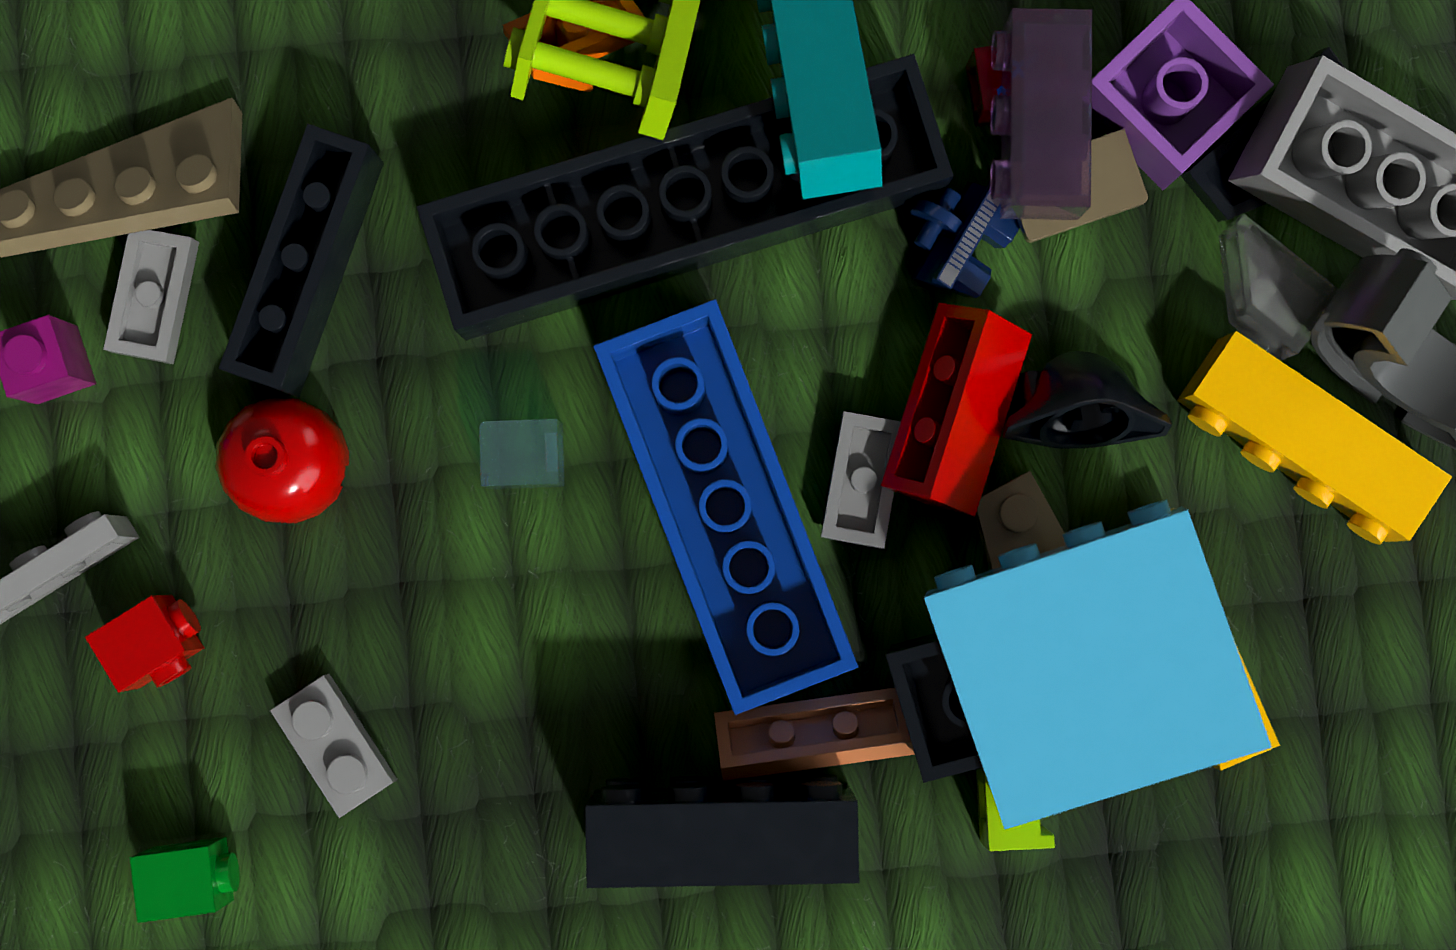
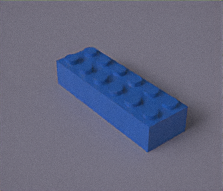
[594,299,858,715]

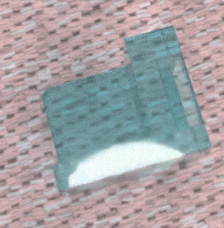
[479,419,565,489]

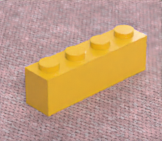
[1177,331,1452,545]

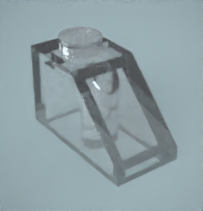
[1219,214,1338,361]

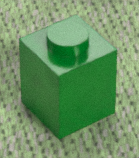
[130,837,240,923]

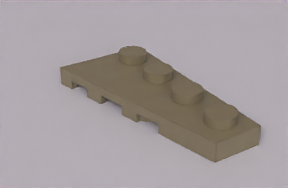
[0,97,242,258]

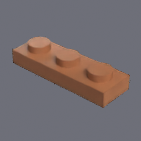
[714,688,915,781]

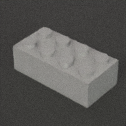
[1228,55,1456,300]

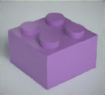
[1075,0,1274,191]

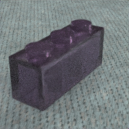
[990,8,1092,220]

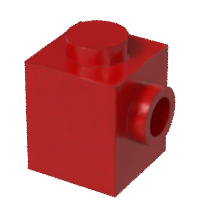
[85,595,204,693]

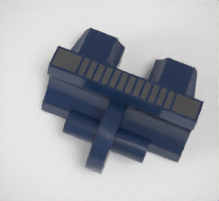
[911,180,1020,298]

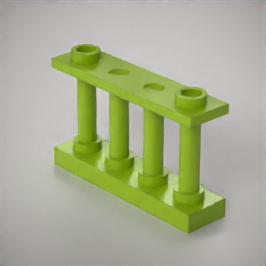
[504,0,700,140]

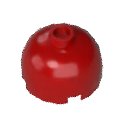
[215,398,349,524]

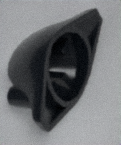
[1003,351,1172,449]

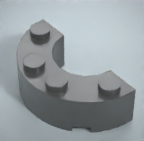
[1311,248,1456,450]

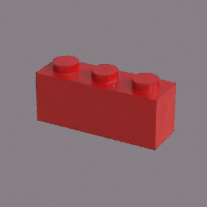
[881,303,1032,517]

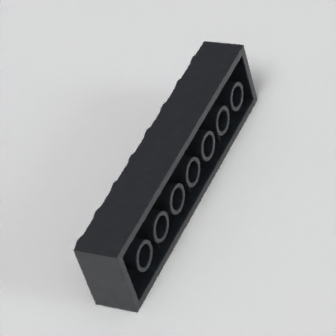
[416,54,954,341]

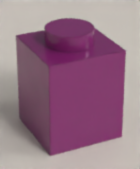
[0,315,96,404]

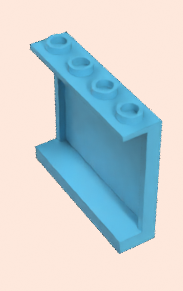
[924,500,1272,829]

